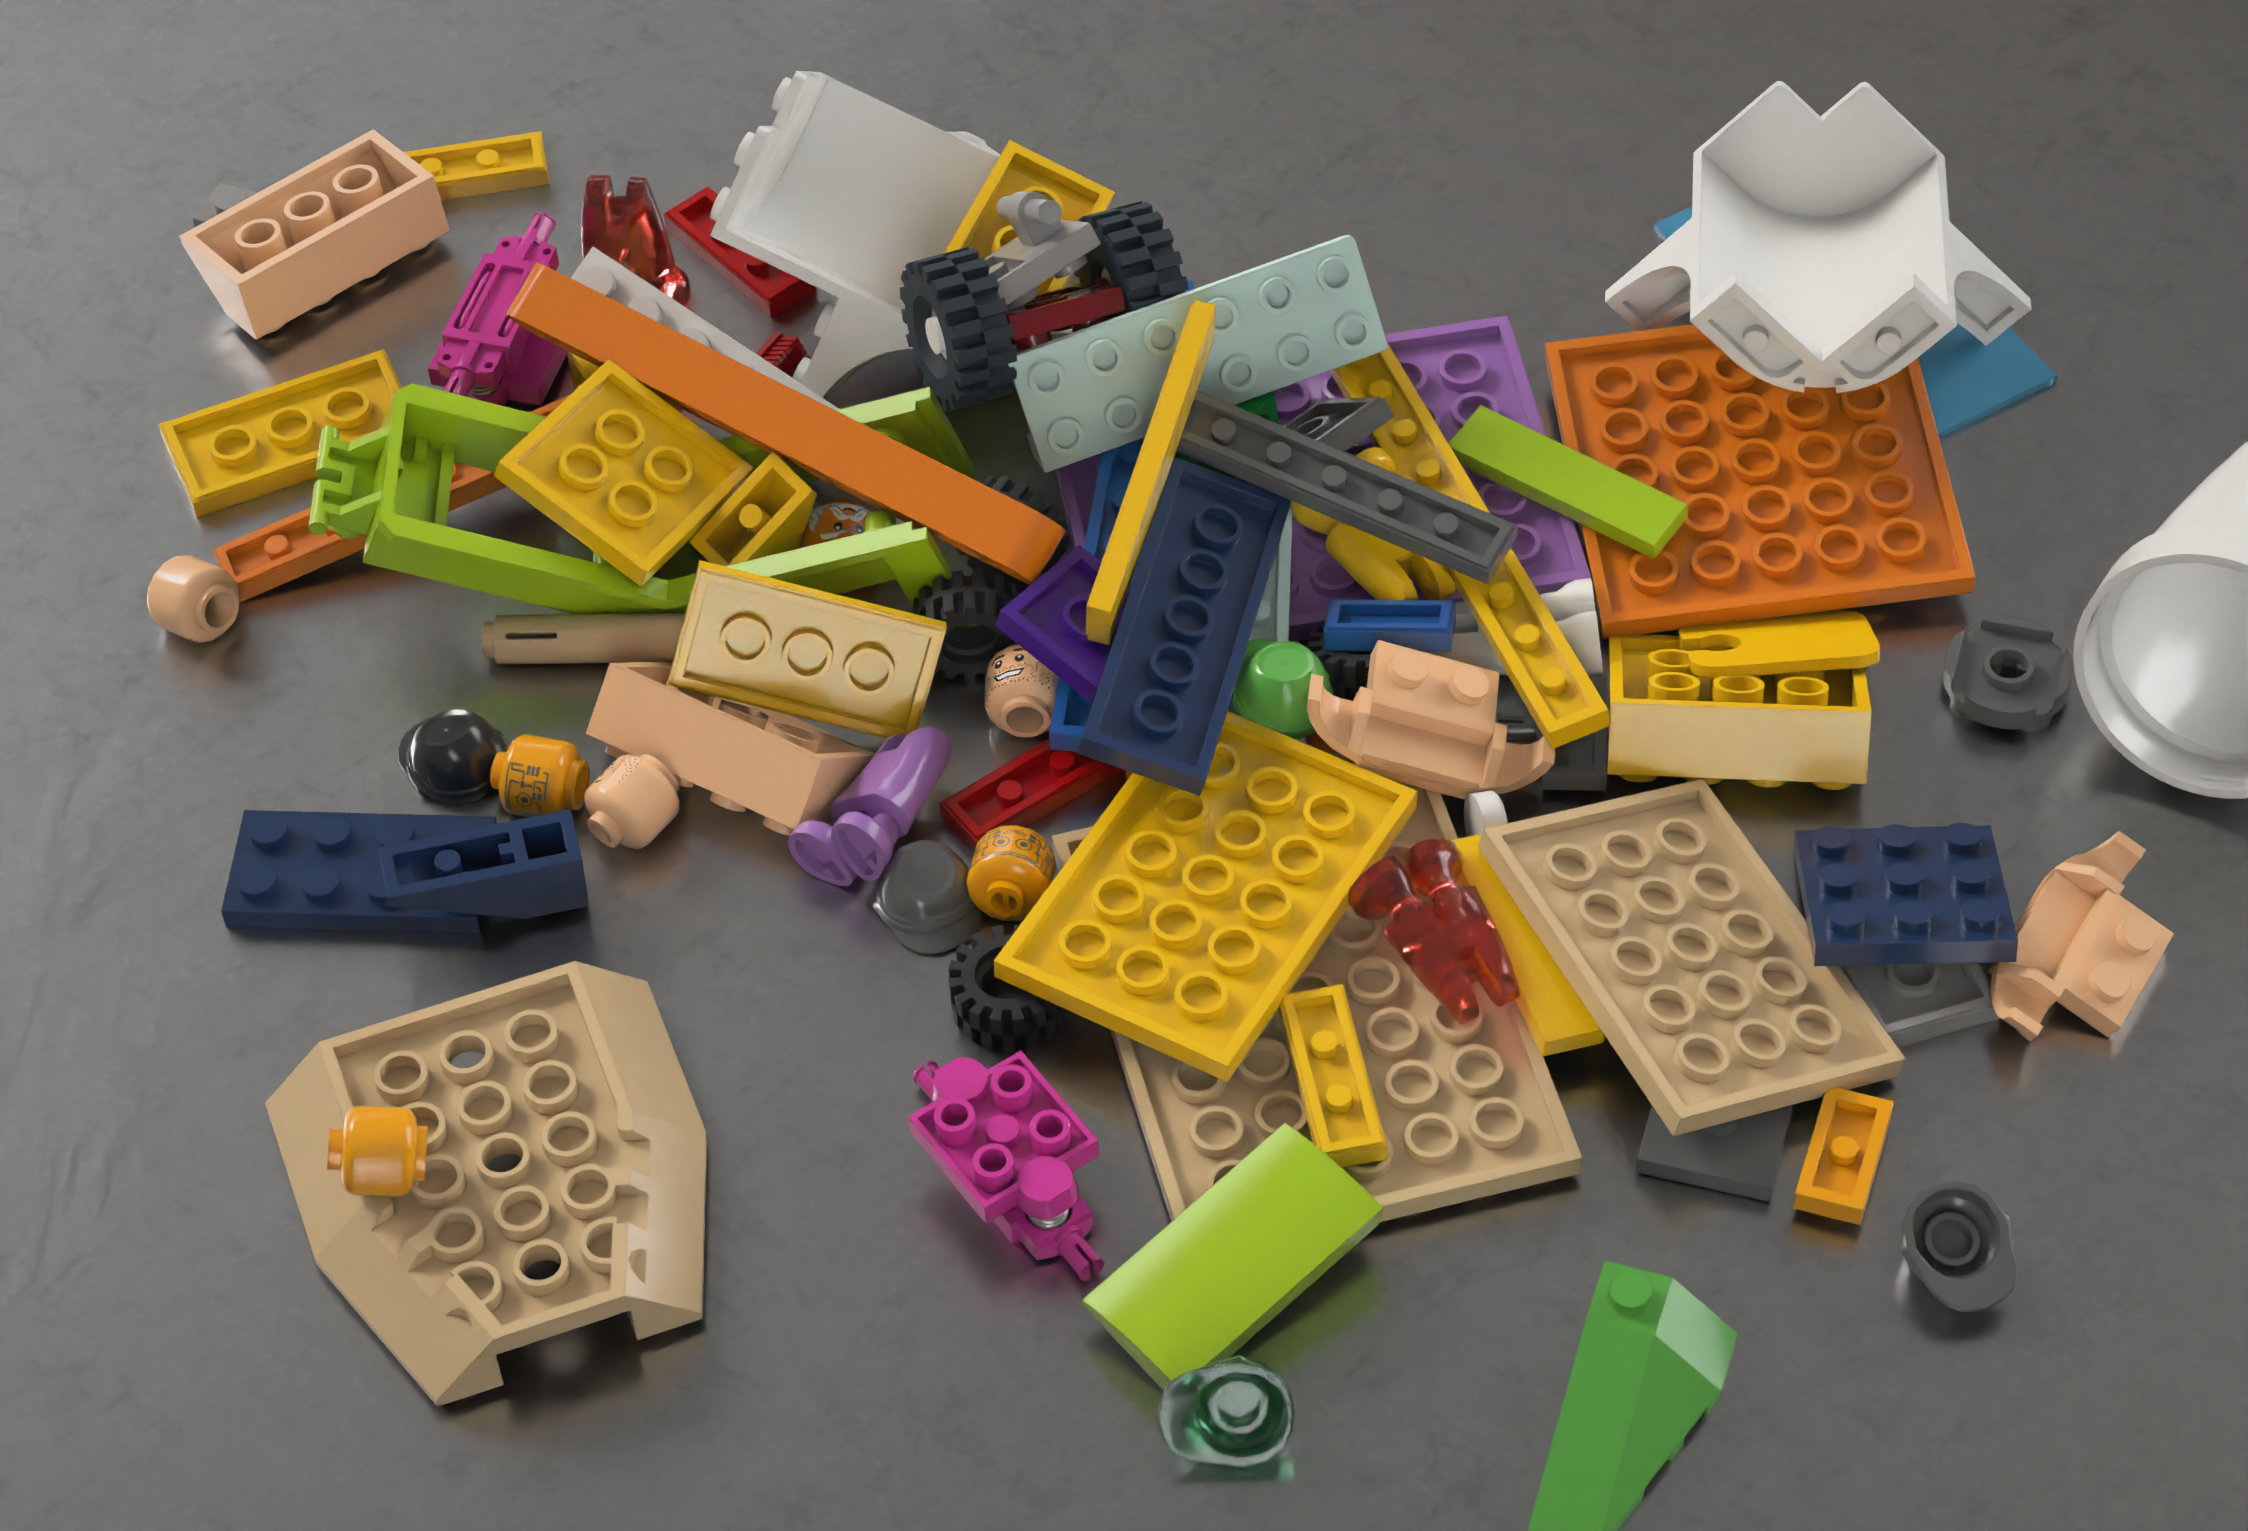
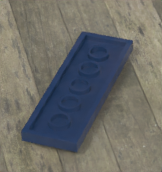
[1076,457,1291,796]

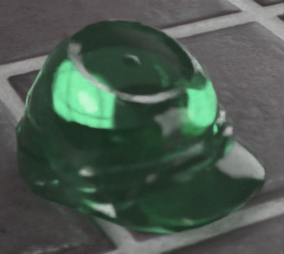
[1159,1355,1295,1469]

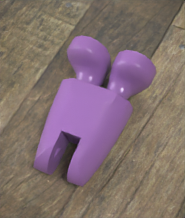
[788,727,951,886]

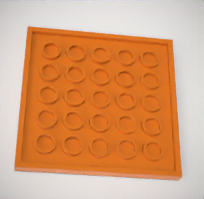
[1545,324,1976,639]

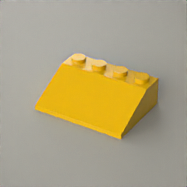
[1607,634,1872,790]

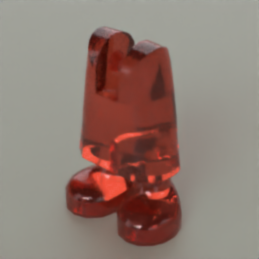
[581,174,691,307]
[1348,838,1520,1025]

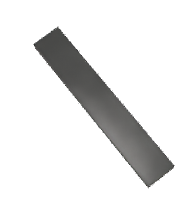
[1176,390,1517,585]

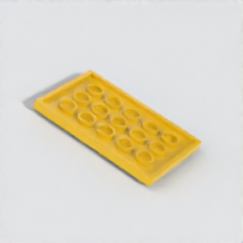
[994,711,1417,1082]

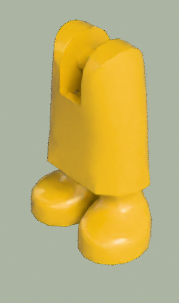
[1290,447,1456,600]

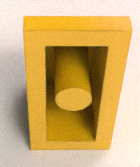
[689,451,817,566]

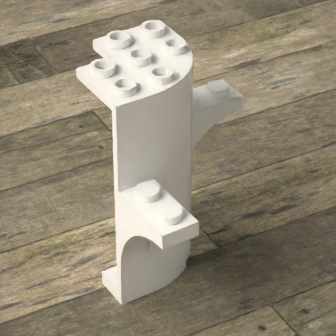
[710,71,1109,402]
[1605,81,2032,393]

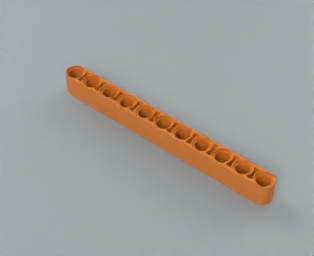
[505,262,1066,585]

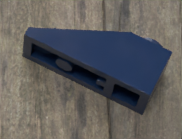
[377,809,589,919]

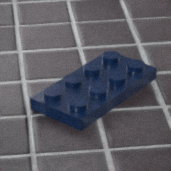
[221,810,497,934]

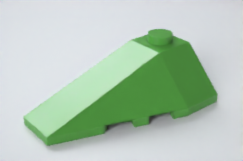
[1527,1260,1738,1531]

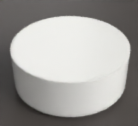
[1464,790,1508,837]

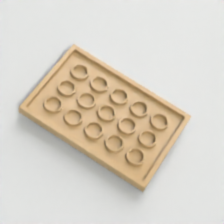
[1478,779,1906,1136]

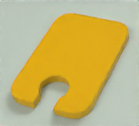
[1679,610,1880,679]

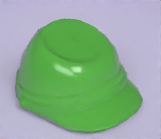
[1231,639,1333,740]

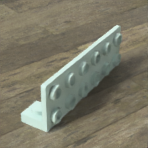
[1008,235,1389,473]

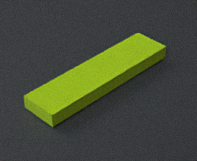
[1448,405,1688,559]

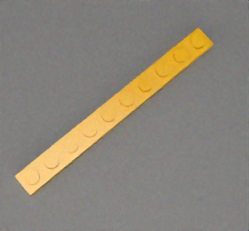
[1329,342,1611,750]

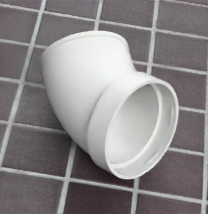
[2073,441,2248,799]

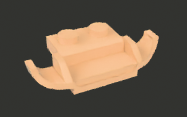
[1307,640,1555,800]
[1988,831,2174,1041]

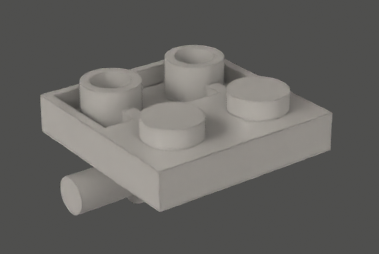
[985,191,1101,311]

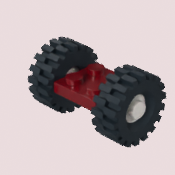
[900,201,1189,412]

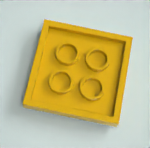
[494,359,754,587]

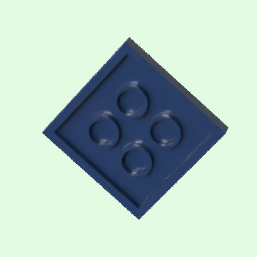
[1794,823,2018,966]

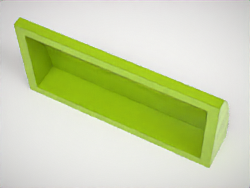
[1082,1123,1383,1404]

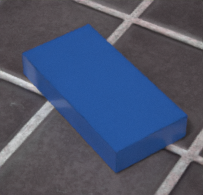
[1323,600,1456,652]

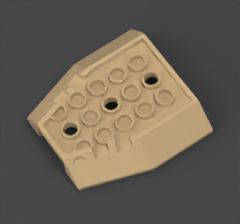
[265,961,707,1407]

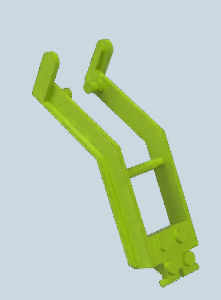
[308,383,975,627]

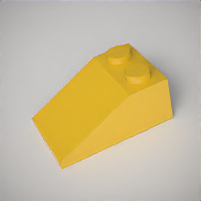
[944,140,1115,350]

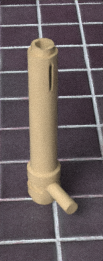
[482,613,685,664]

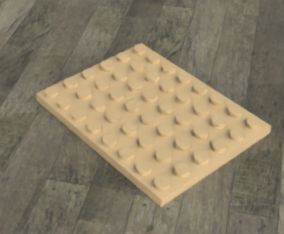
[1052,781,1583,1222]

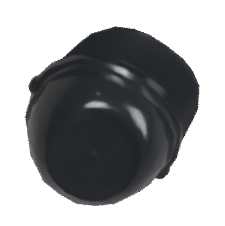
[398,708,508,805]

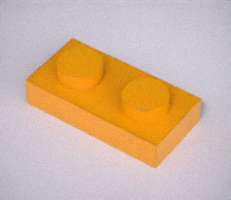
[1793,1087,1894,1225]

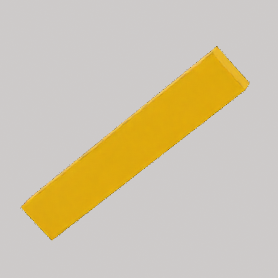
[1086,300,1216,645]

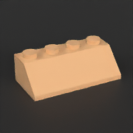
[179,129,450,340]
[586,661,875,836]

